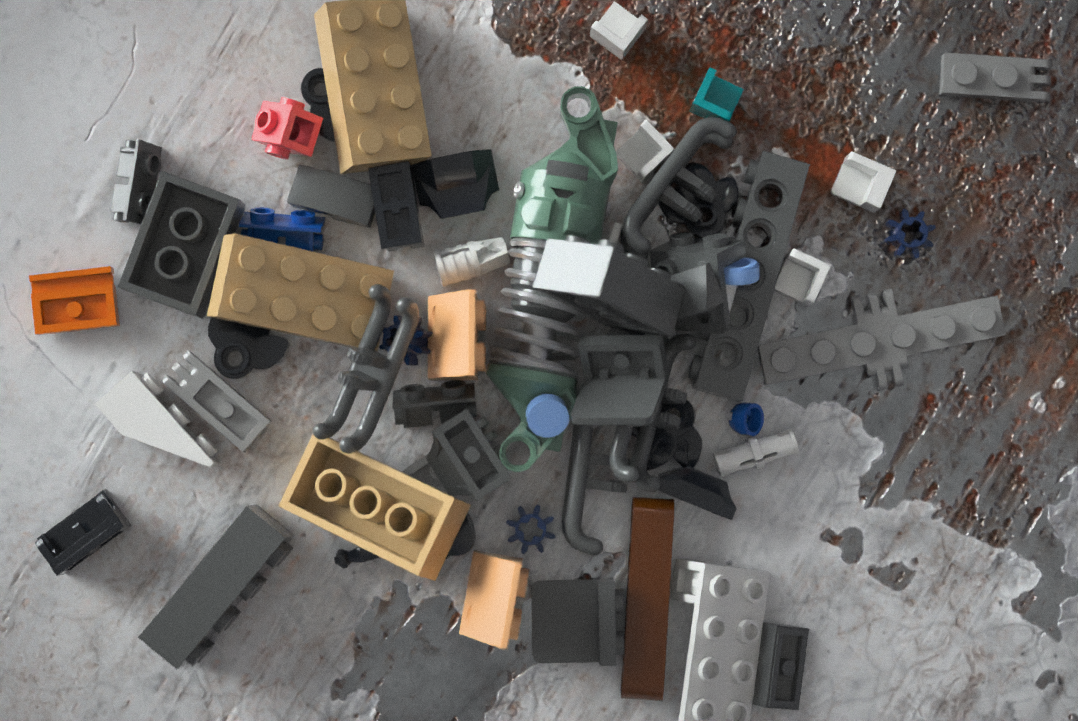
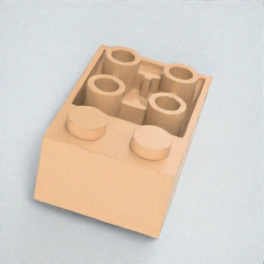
[428,290,486,381]
[459,550,529,649]

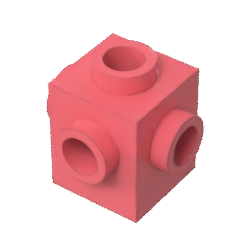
[251,97,323,160]

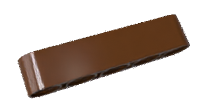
[621,497,674,701]

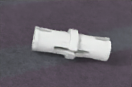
[713,429,799,477]

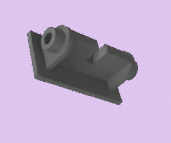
[110,139,162,225]
[392,380,477,428]

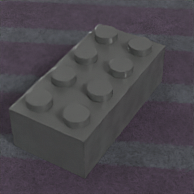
[138,505,295,670]

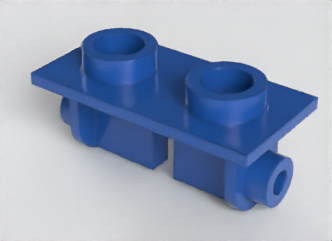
[239,207,326,252]

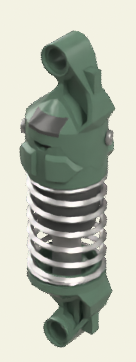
[486,86,618,472]

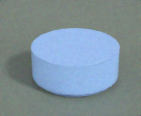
[723,257,760,285]
[526,393,569,438]

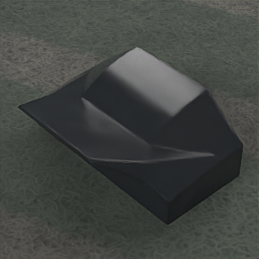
[412,149,499,219]
[658,466,736,520]

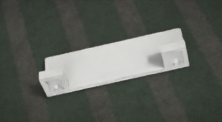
[671,558,770,721]

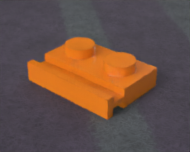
[29,266,120,335]

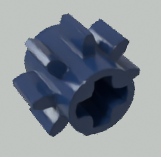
[883,209,936,260]
[379,315,432,366]
[506,504,555,554]

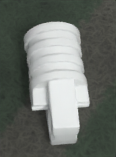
[433,237,510,287]

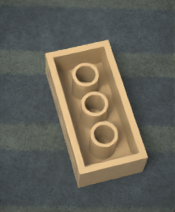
[314,0,432,174]
[207,234,394,351]
[279,434,471,581]

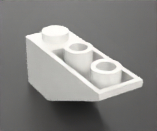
[95,371,220,467]

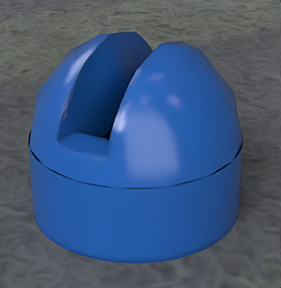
[728,402,764,436]

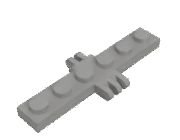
[758,289,1006,391]

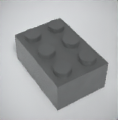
[118,171,246,319]
[533,235,686,337]

